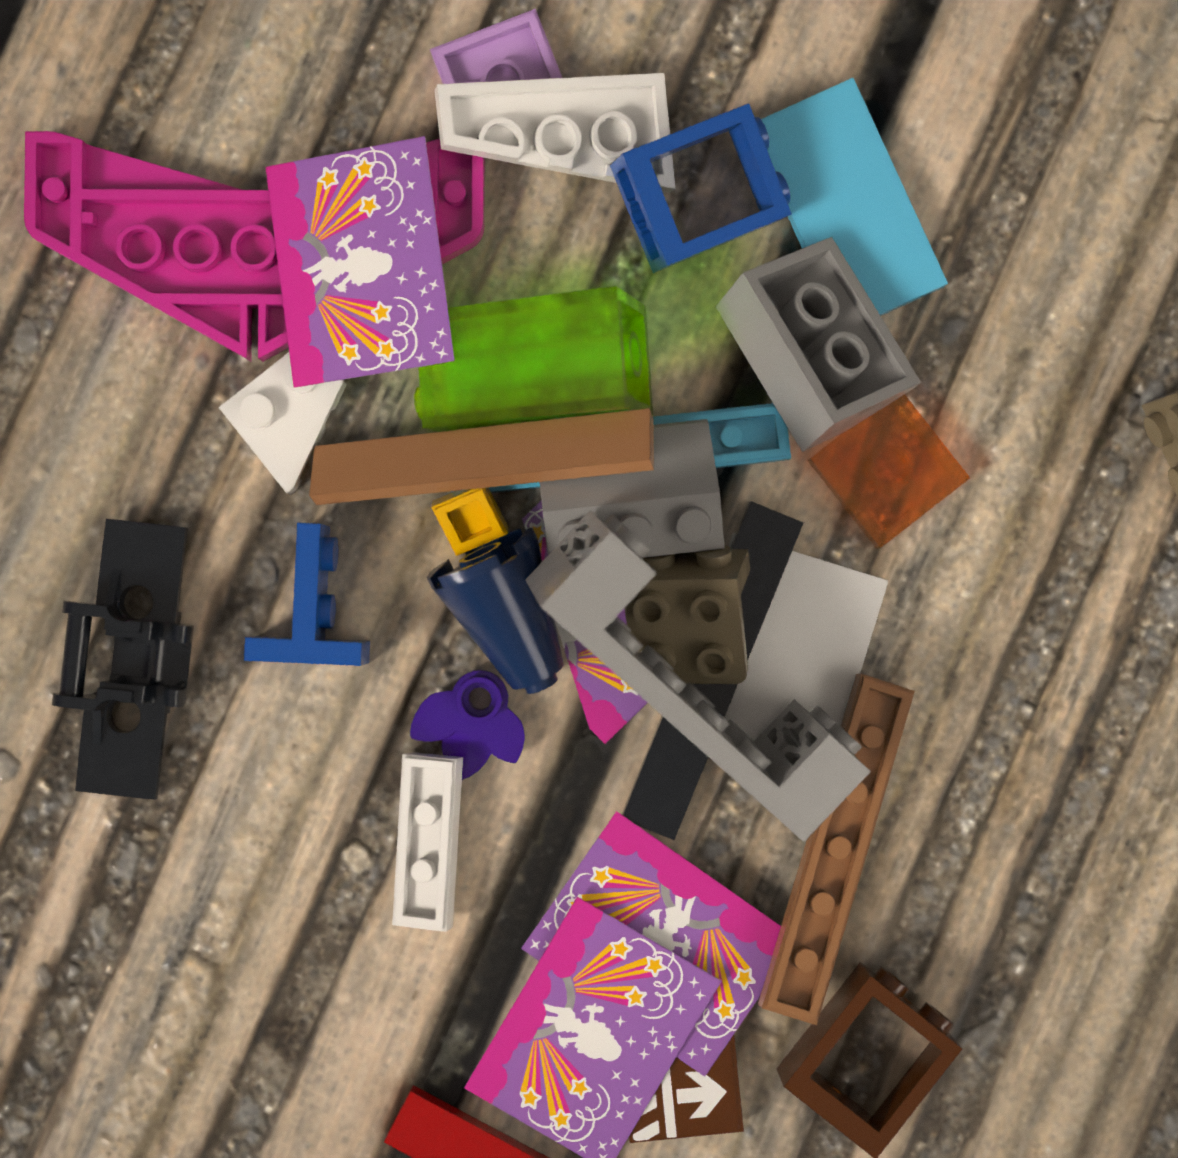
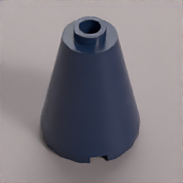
[427,527,564,694]

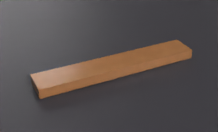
[309,408,654,505]
[758,674,915,1025]

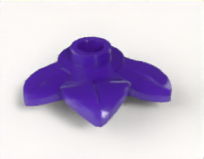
[410,670,525,780]

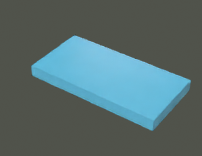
[761,78,948,316]

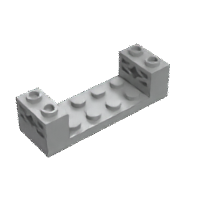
[526,510,871,842]

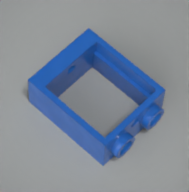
[610,103,792,274]

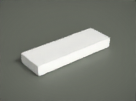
[392,752,463,932]

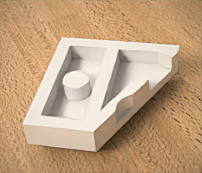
[219,352,347,495]

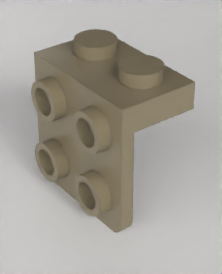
[624,544,750,684]

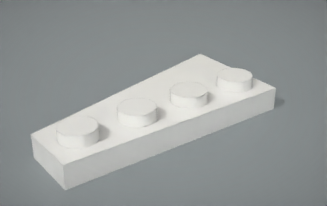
[434,73,675,193]

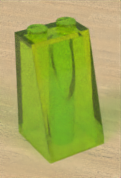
[414,286,654,432]

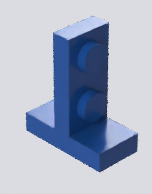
[244,523,370,666]

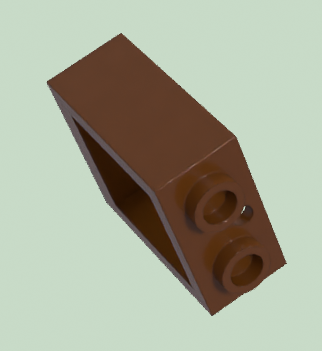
[776,962,963,1158]

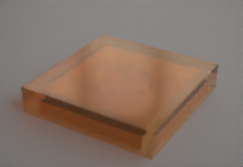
[807,394,970,549]

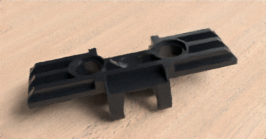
[52,519,194,800]

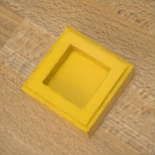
[431,487,508,556]

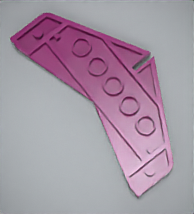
[24,131,485,362]

